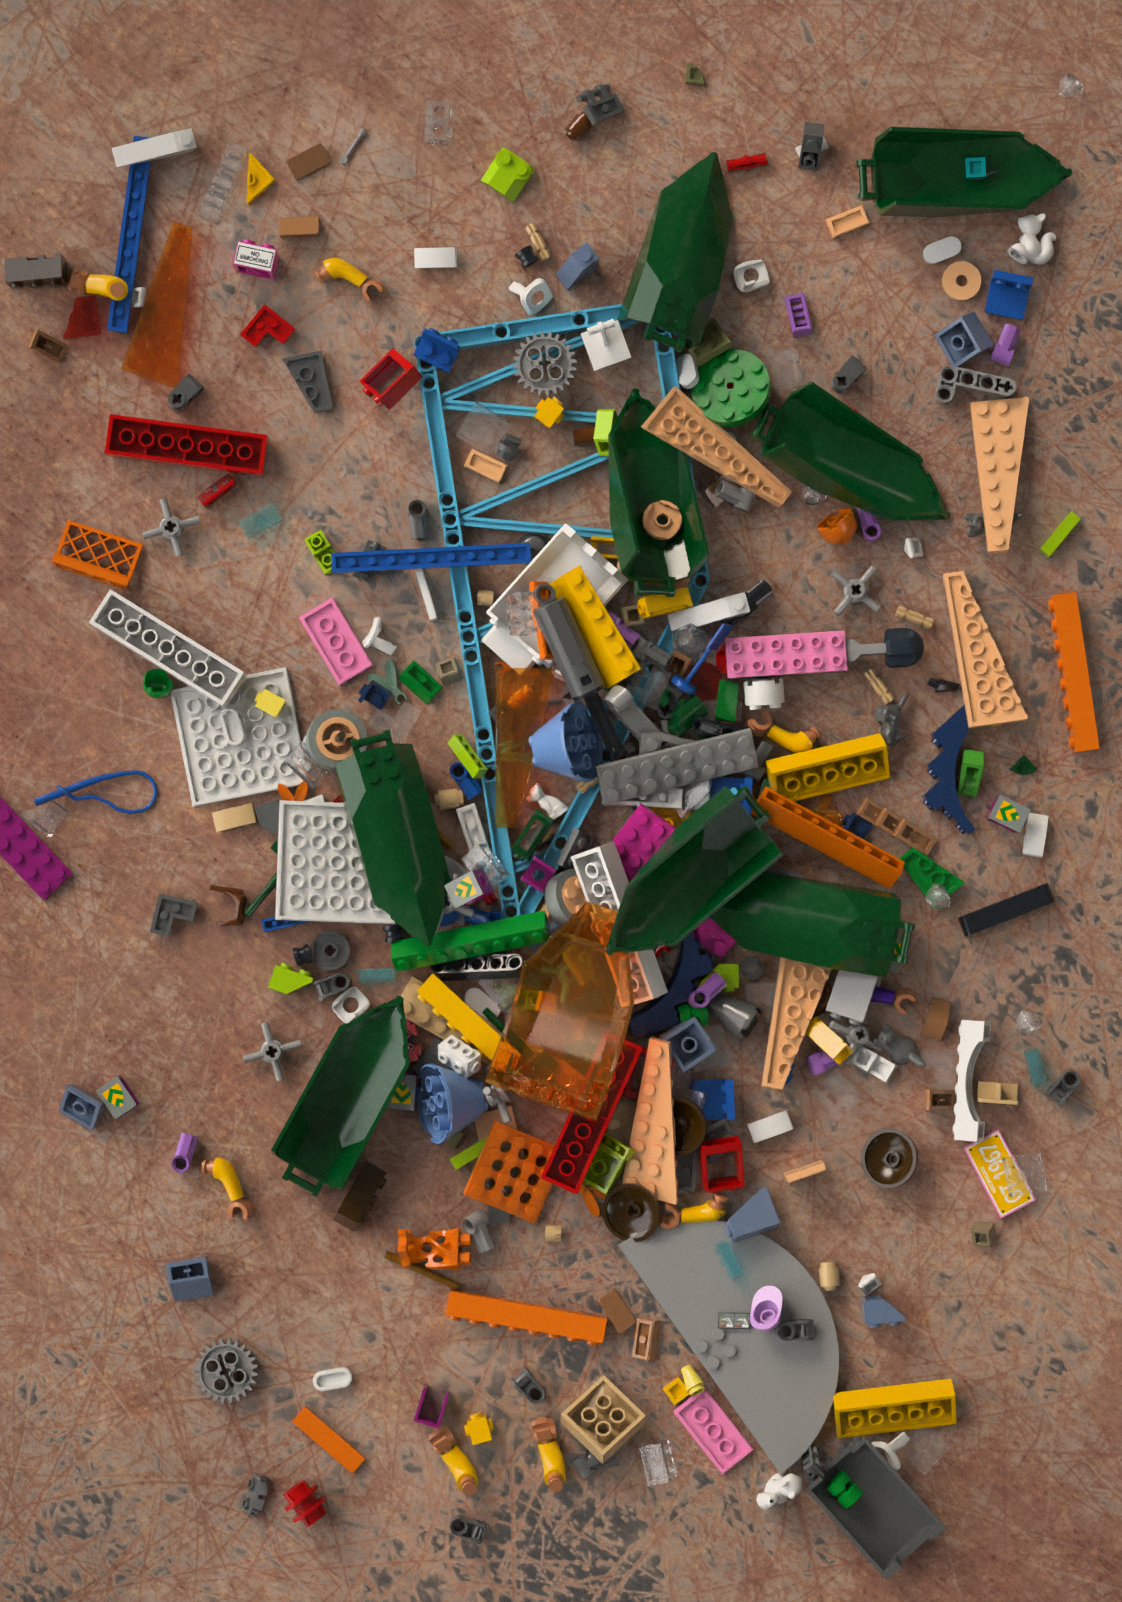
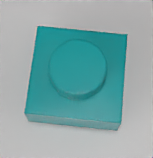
[965,157,986,179]

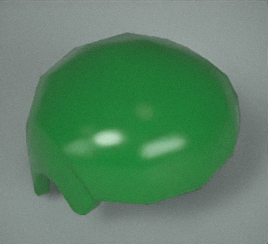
[143,669,173,699]

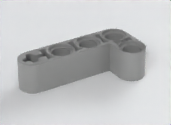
[934,366,1016,405]
[601,685,665,745]

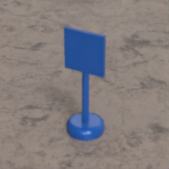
[671,623,734,696]

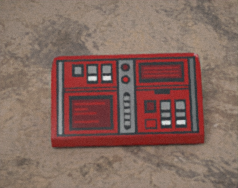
[198,473,236,508]

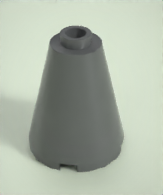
[707,992,763,1042]

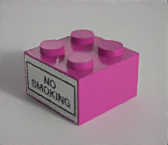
[233,239,280,280]

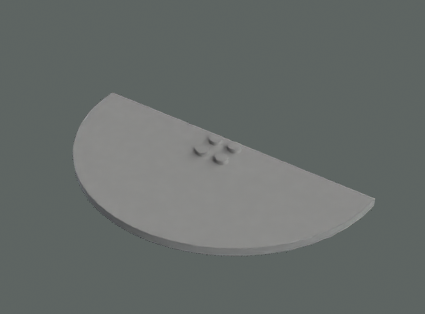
[618,1220,839,1474]

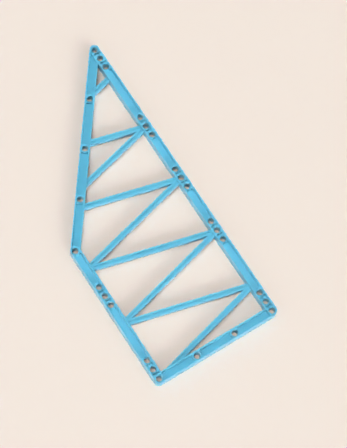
[414,304,710,919]

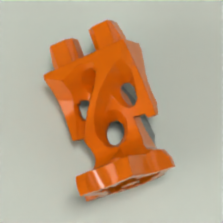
[398,1228,472,1271]

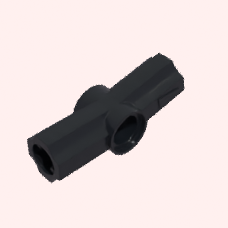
[721,579,773,626]
[692,716,750,738]

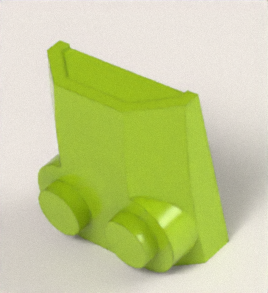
[480,147,535,203]
[584,1145,626,1195]

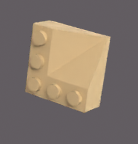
[561,1375,646,1464]

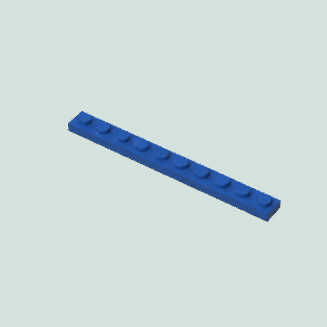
[107,136,151,334]
[331,543,531,573]

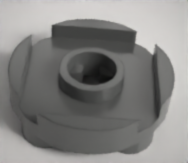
[310,931,350,970]

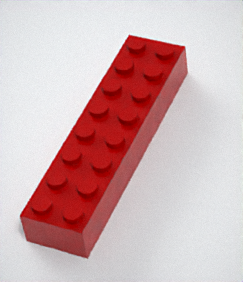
[104,414,269,477]
[540,1030,644,1195]

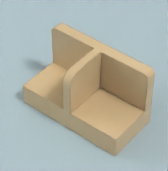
[976,1081,1019,1105]

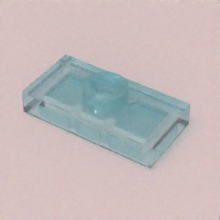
[238,502,283,539]

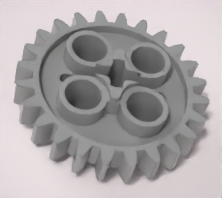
[513,331,577,397]
[193,1338,259,1403]

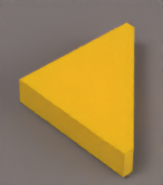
[246,153,276,205]

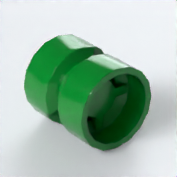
[677,1000,710,1026]
[825,1470,863,1509]

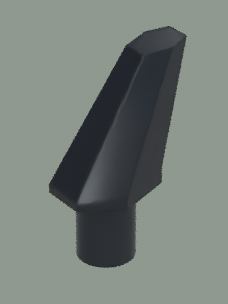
[927,677,960,693]

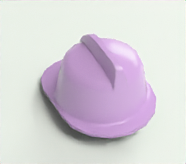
[750,1286,783,1332]

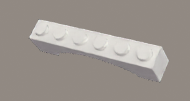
[953,1020,991,1142]

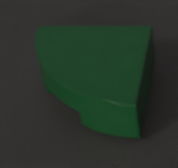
[658,689,673,710]
[1009,755,1037,775]

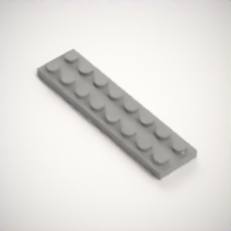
[595,728,758,805]

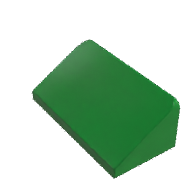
[398,661,443,704]
[715,679,739,723]

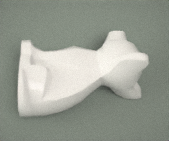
[526,783,569,820]

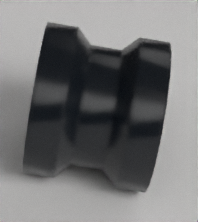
[515,245,539,269]
[382,924,405,943]
[292,944,313,967]

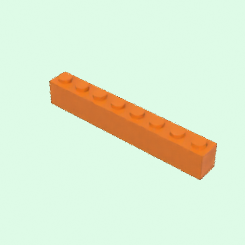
[1048,592,1100,753]
[751,787,905,889]
[445,1289,607,1345]

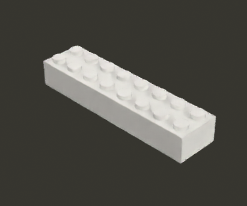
[89,589,247,709]
[571,841,668,1007]

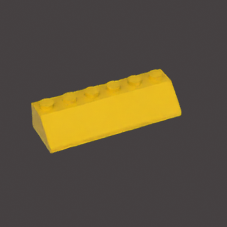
[549,565,642,689]
[765,733,890,801]
[833,1379,957,1438]

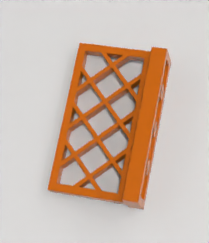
[51,520,143,591]

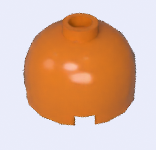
[817,507,857,545]

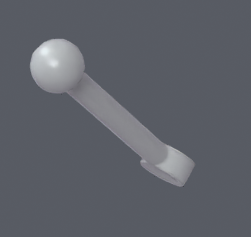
[340,128,366,164]

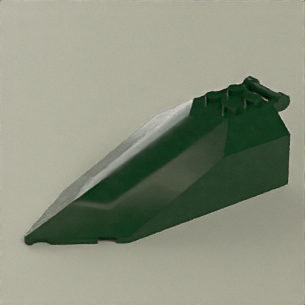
[856,127,1072,217]
[617,152,733,353]
[750,382,950,521]
[608,388,709,597]
[335,729,451,946]
[606,786,784,955]
[710,871,916,977]
[271,996,410,1197]

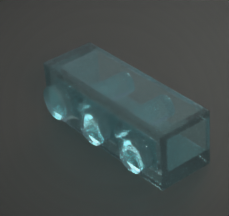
[358,968,396,984]
[1023,1048,1047,1087]
[714,1240,743,1279]

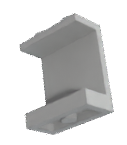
[826,970,882,1026]

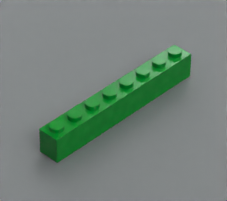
[391,910,550,972]

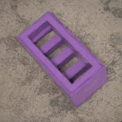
[785,293,812,338]

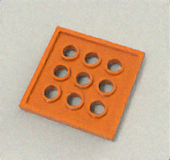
[463,1120,555,1224]

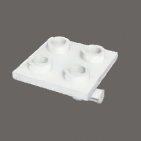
[581,319,631,371]

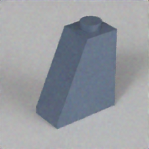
[555,243,599,291]
[725,1186,780,1243]

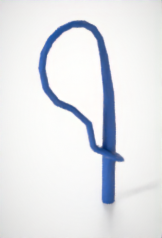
[34,770,158,814]

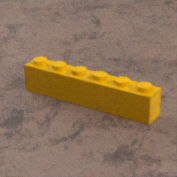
[417,973,521,1073]

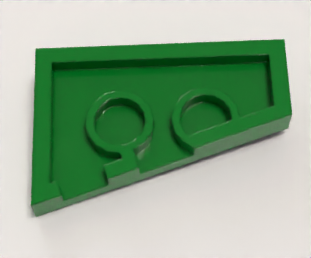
[899,848,965,907]

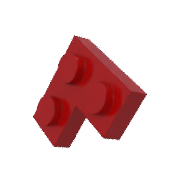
[240,304,296,348]

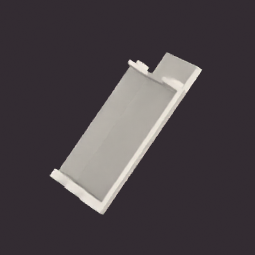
[481,523,628,677]

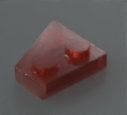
[63,295,102,340]

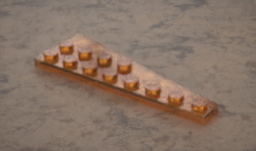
[121,221,193,389]
[495,668,555,828]

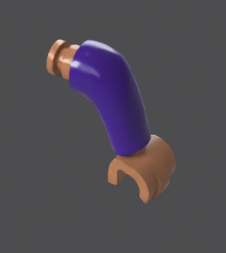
[871,986,918,1015]

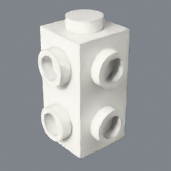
[438,1035,481,1078]

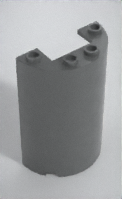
[805,1435,947,1580]

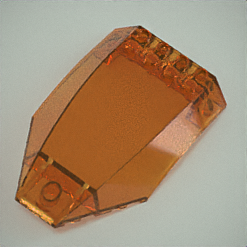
[484,902,634,1121]

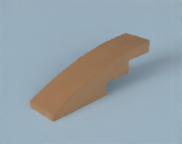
[856,797,937,856]

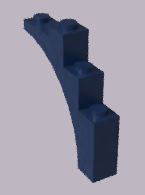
[921,704,975,835]
[626,930,715,1039]

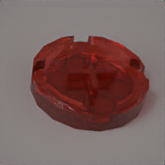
[684,662,723,702]

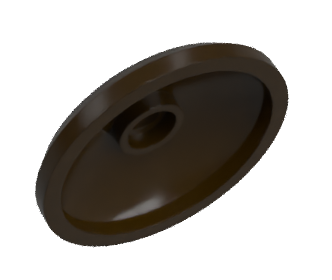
[672,1096,707,1155]
[861,1128,918,1189]
[602,1183,661,1242]

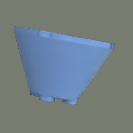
[529,702,603,782]
[416,1064,488,1144]

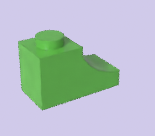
[957,749,984,797]

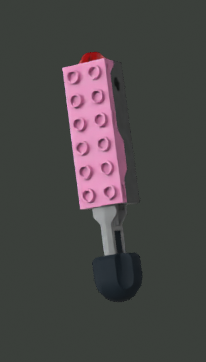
[716,628,924,680]

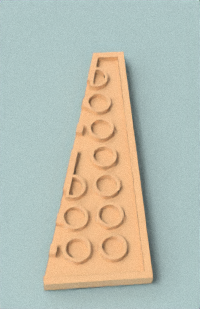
[761,957,831,1090]
[622,1037,679,1205]

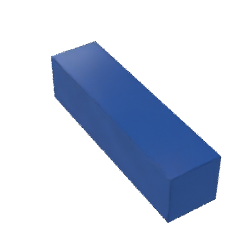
[261,917,312,932]

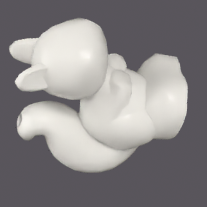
[1007,214,1056,265]
[756,1473,803,1510]

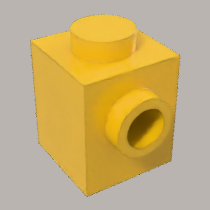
[534,397,565,429]
[464,1412,494,1445]

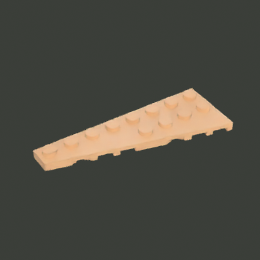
[641,386,792,508]
[970,397,1029,554]
[943,571,1028,729]

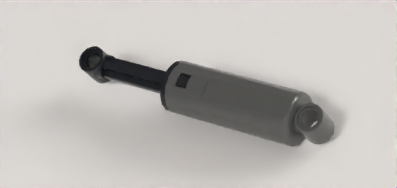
[533,584,630,762]

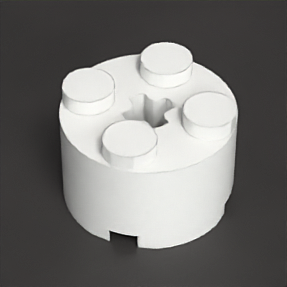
[743,678,785,710]

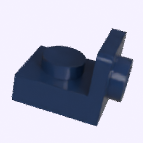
[358,680,392,710]
[841,812,873,839]

